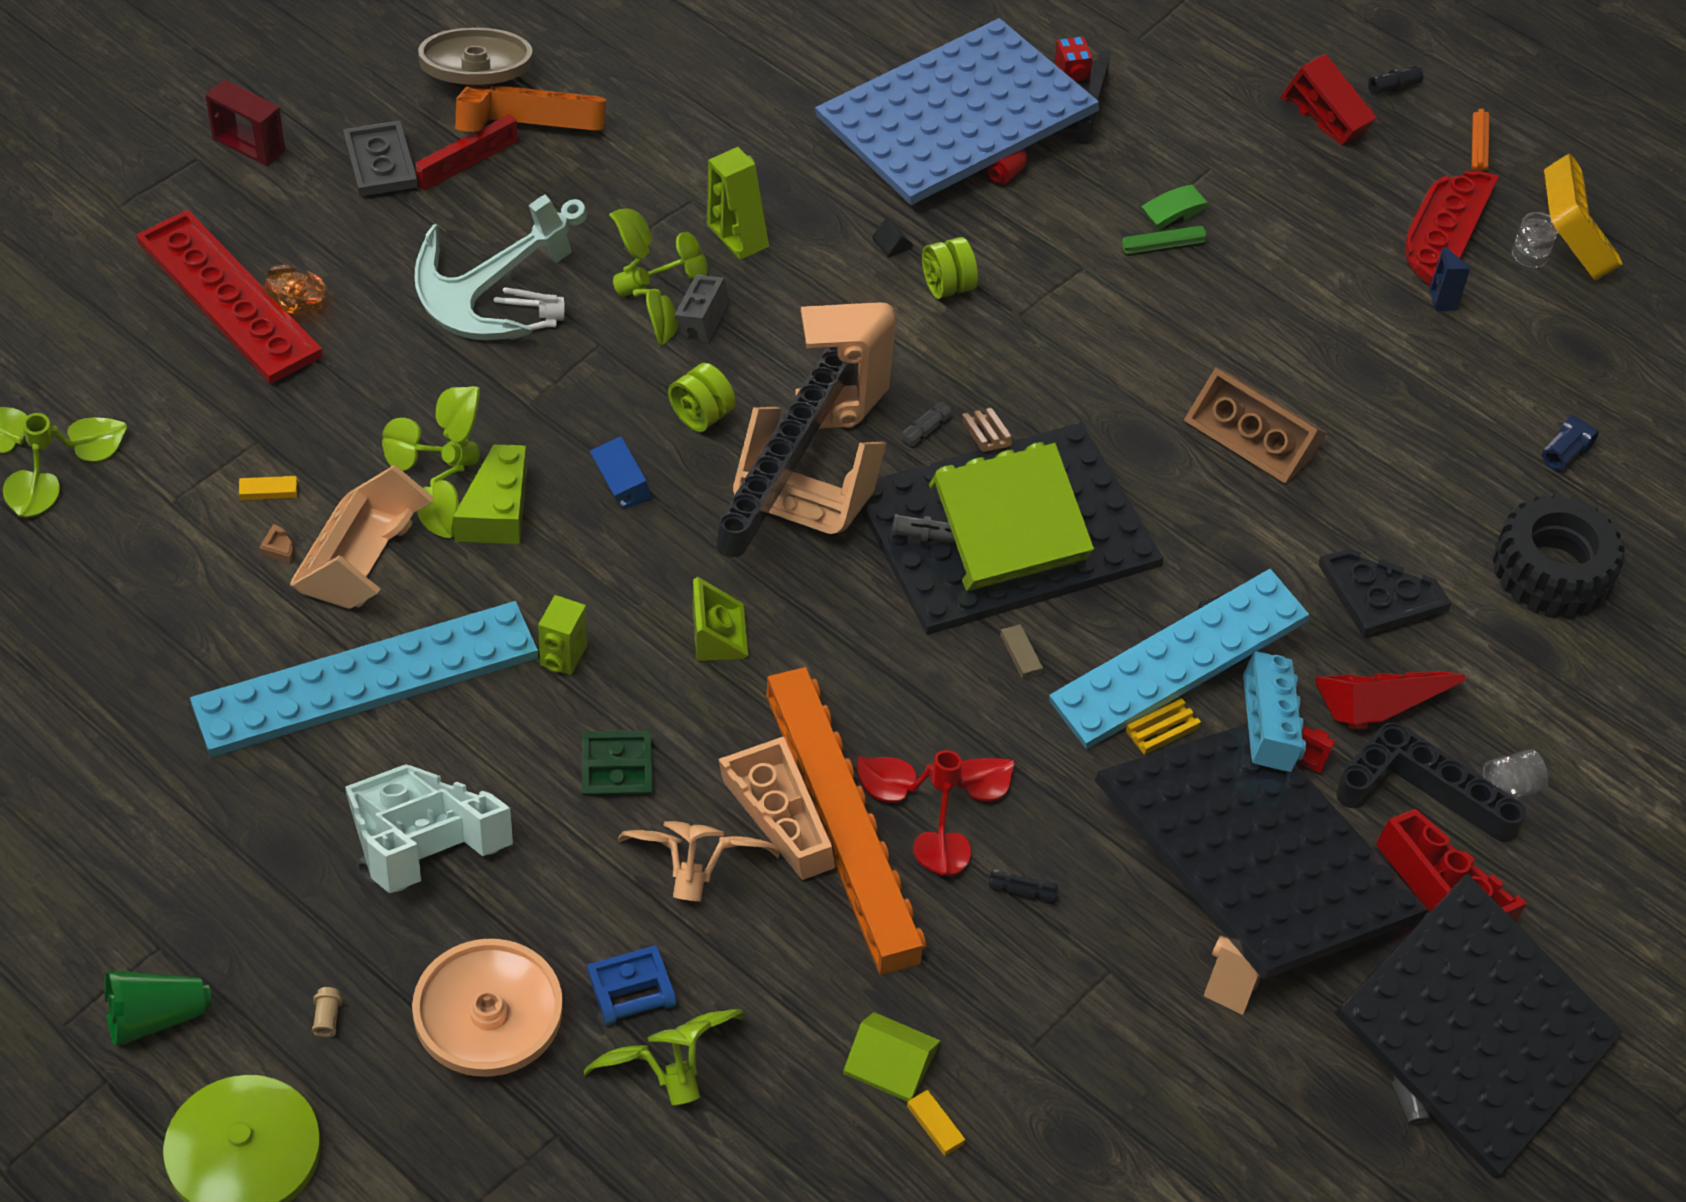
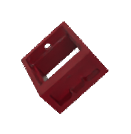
[205,79,286,167]

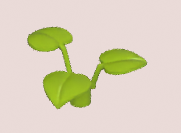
[609,208,708,346]
[382,386,480,538]
[0,407,127,518]
[583,1009,744,1105]

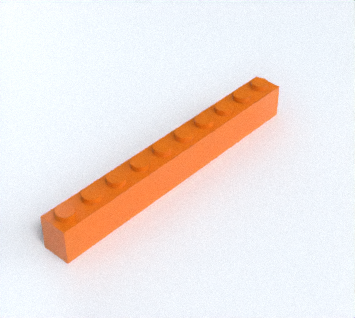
[766,667,926,975]

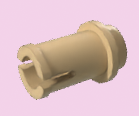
[312,987,343,1038]

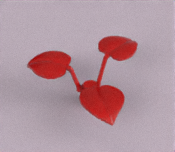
[857,750,1014,876]

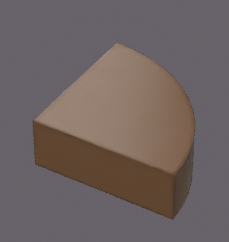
[259,524,293,564]

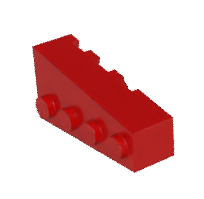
[1376,809,1527,922]

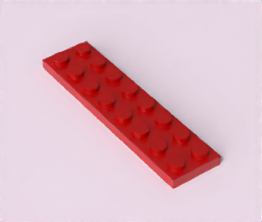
[136,210,323,384]

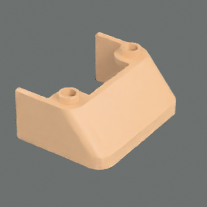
[795,303,896,429]
[733,407,887,534]
[290,465,434,609]

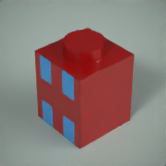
[1054,37,1093,82]

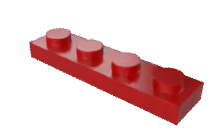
[415,114,518,191]

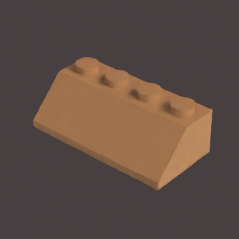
[1184,367,1327,484]

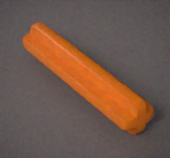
[1471,108,1490,172]

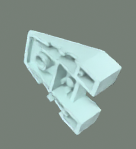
[345,764,513,893]

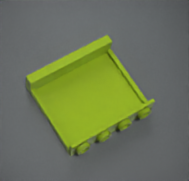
[929,442,1094,592]

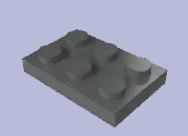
[343,120,418,197]

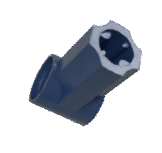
[1541,415,1599,471]

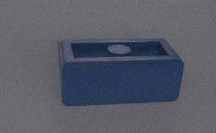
[1429,248,1470,311]

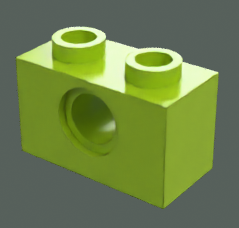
[538,595,587,675]

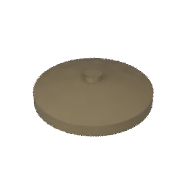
[418,27,532,85]

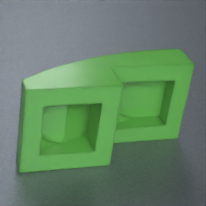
[1141,185,1209,231]

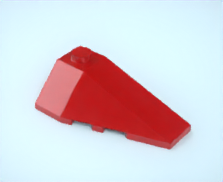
[1315,671,1465,729]

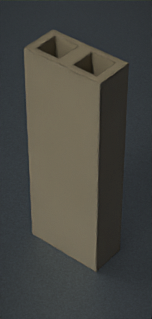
[1000,624,1043,679]

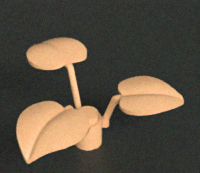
[618,821,780,901]

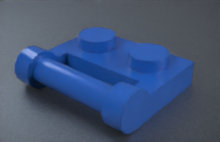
[587,945,677,1026]

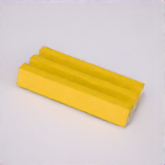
[1126,698,1201,755]

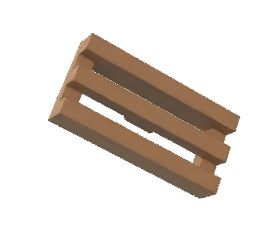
[962,408,1012,452]

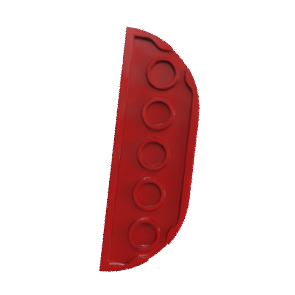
[1405,171,1499,286]

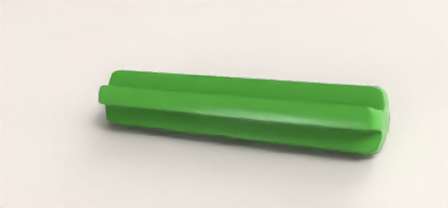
[1122,226,1206,254]

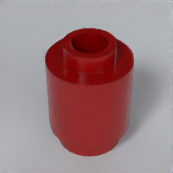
[986,149,1027,185]

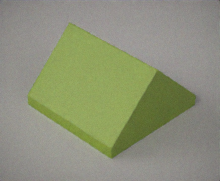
[693,577,748,661]
[843,1012,941,1102]

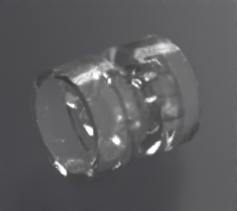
[1512,212,1558,268]
[1483,749,1548,799]

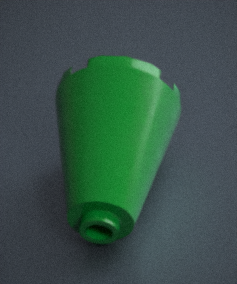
[104,970,211,1046]

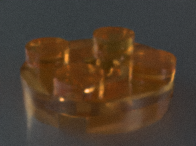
[262,265,326,314]

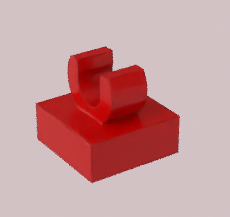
[1296,726,1336,774]

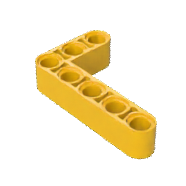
[1544,153,1622,281]

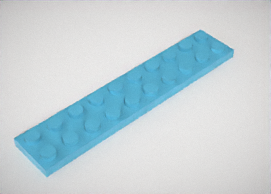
[190,601,538,758]

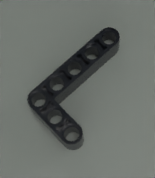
[1336,722,1526,842]

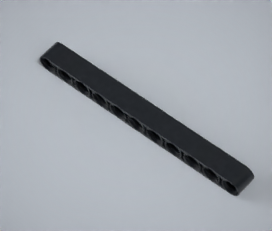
[716,347,855,558]

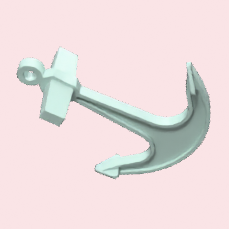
[415,194,587,340]

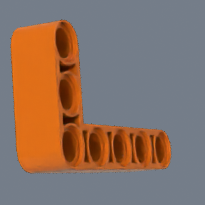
[455,84,606,132]

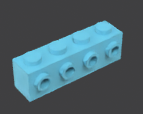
[1243,651,1306,772]

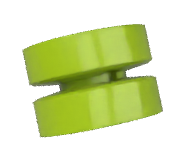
[922,237,978,299]
[668,363,736,432]

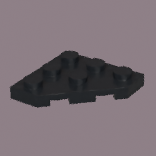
[1318,548,1452,636]

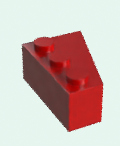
[1280,54,1377,146]

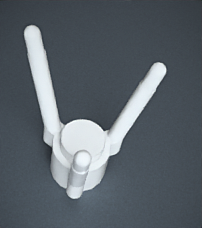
[493,287,564,331]

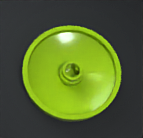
[163,1075,321,1202]

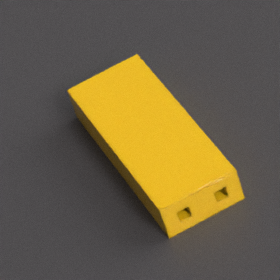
[239,476,297,501]
[907,1090,965,1156]

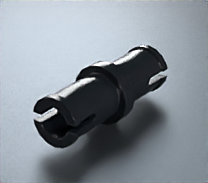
[1368,65,1424,95]

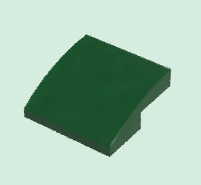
[582,730,652,795]

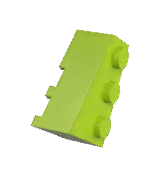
[707,147,769,260]
[453,444,527,544]

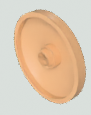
[412,939,563,1077]

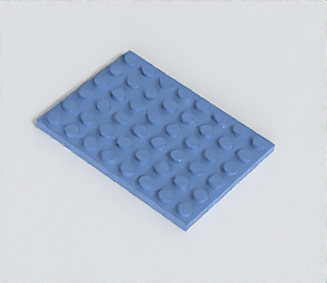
[815,18,1099,205]

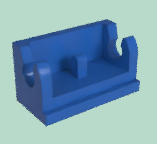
[590,436,652,508]

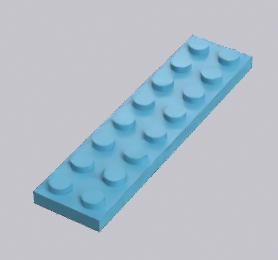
[1049,569,1309,750]

